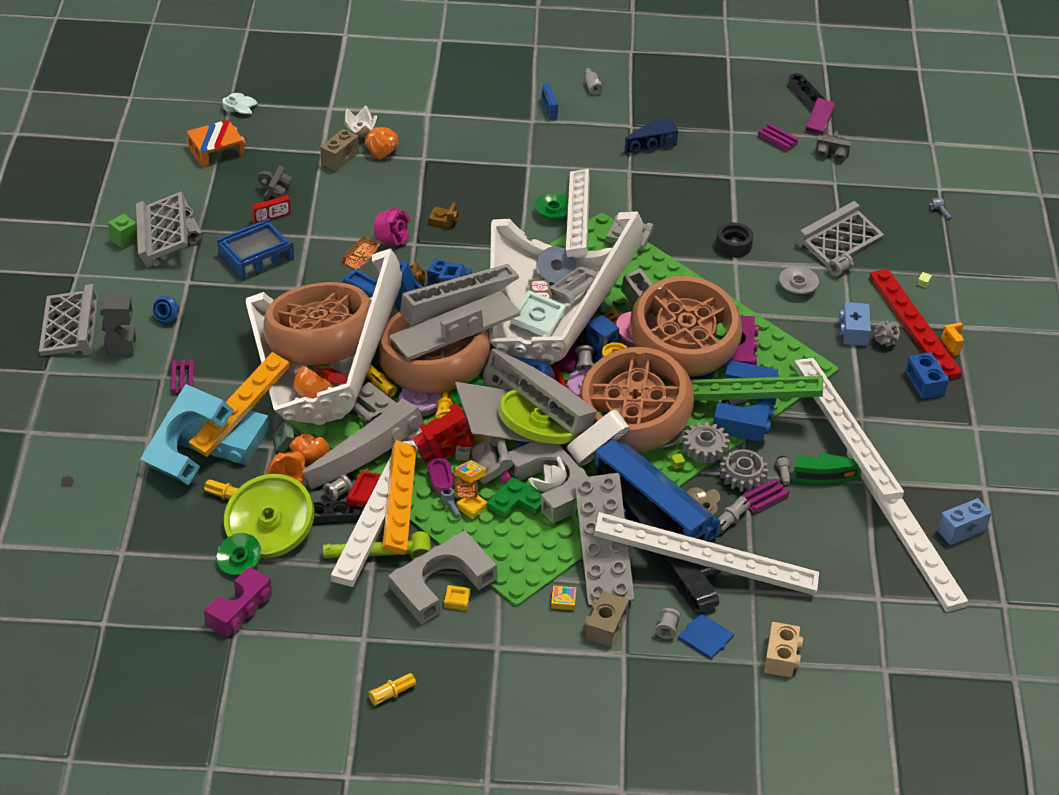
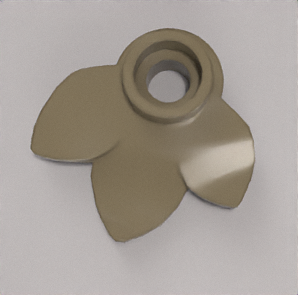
[687,487,721,517]

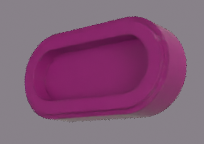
[428,458,454,495]

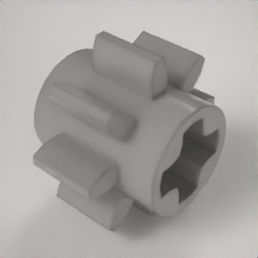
[874,320,900,347]

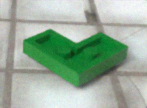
[487,477,543,518]

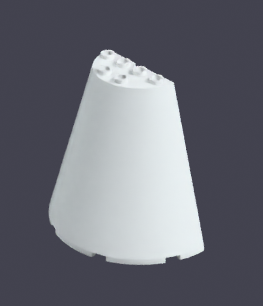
[489,212,644,365]
[246,248,402,425]

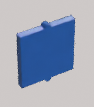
[678,613,734,660]

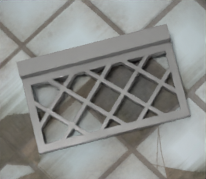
[136,191,187,268]
[796,201,884,266]
[39,284,98,356]

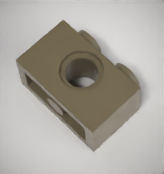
[320,129,359,172]
[583,591,629,648]

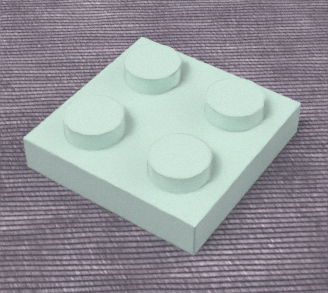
[510,290,566,337]

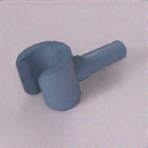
[930,198,952,220]
[441,488,461,518]

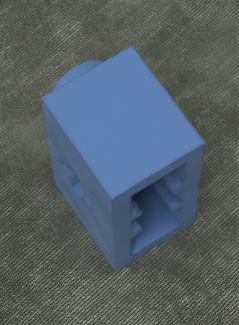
[839,302,871,346]
[937,498,991,545]

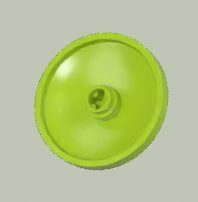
[498,390,582,444]
[224,474,314,559]

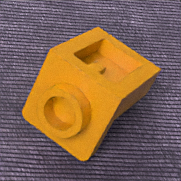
[941,322,964,357]

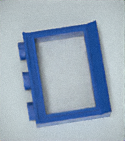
[217,219,294,281]

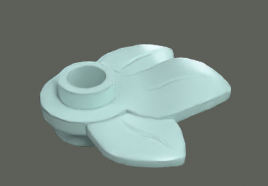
[222,93,258,114]

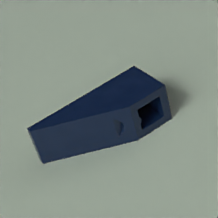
[624,118,678,154]

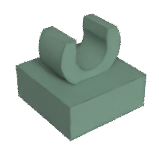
[274,421,299,453]

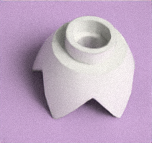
[345,106,377,138]
[528,456,567,493]

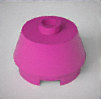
[374,208,410,247]

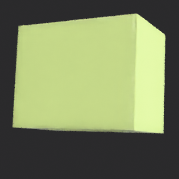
[917,272,932,288]

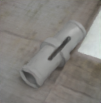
[718,496,750,534]

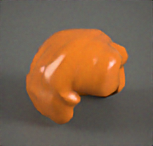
[364,127,399,160]
[289,434,330,467]
[266,451,306,485]

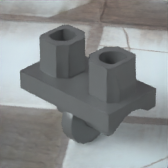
[816,131,851,162]
[258,165,292,201]

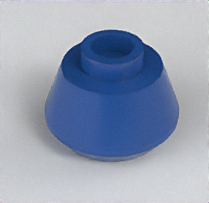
[152,295,180,324]

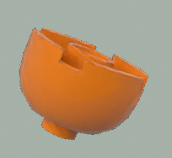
[293,365,335,399]

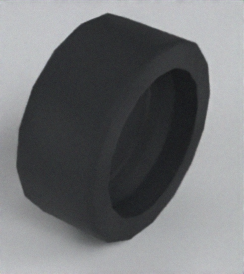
[716,222,754,257]

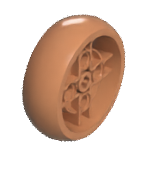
[630,276,742,377]
[263,282,371,365]
[377,312,490,394]
[579,347,694,452]

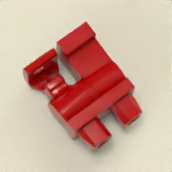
[412,403,475,463]

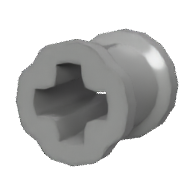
[827,253,854,277]
[575,345,594,370]
[323,474,352,501]
[655,608,681,639]

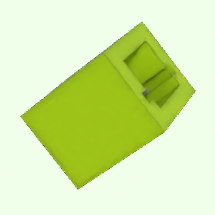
[670,454,685,469]

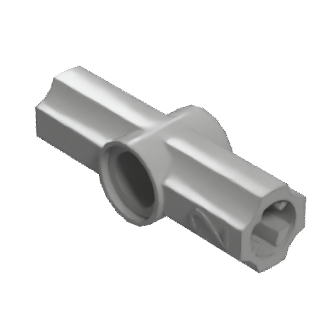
[171,198,202,245]

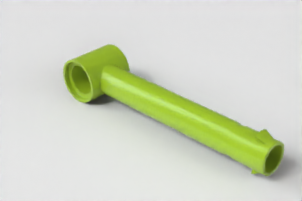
[323,532,431,560]

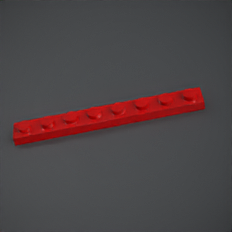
[869,269,962,381]

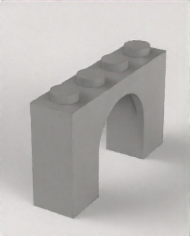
[506,441,588,524]
[388,530,498,625]

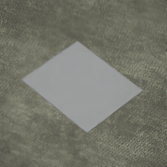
[455,382,534,443]

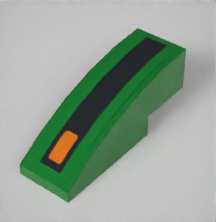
[792,453,861,485]

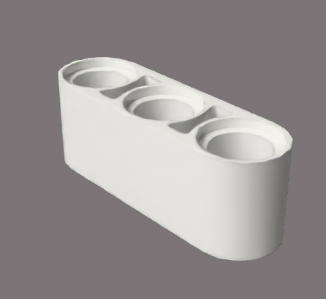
[567,410,630,466]

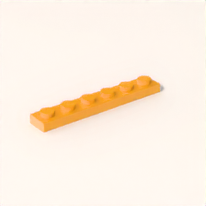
[189,352,290,457]
[382,440,416,555]

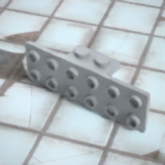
[390,291,521,360]
[575,473,635,606]

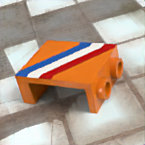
[187,120,246,167]

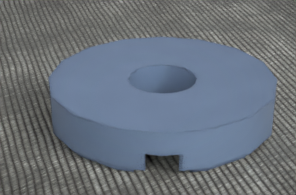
[536,246,577,285]

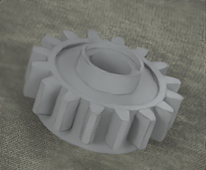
[682,422,730,463]
[719,450,768,492]

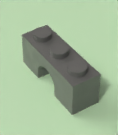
[100,294,137,356]

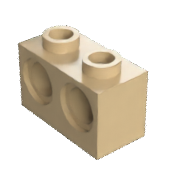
[764,622,803,678]

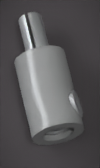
[585,68,603,95]

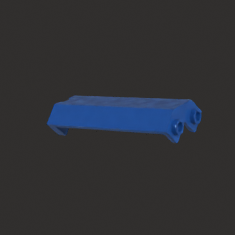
[595,440,721,542]

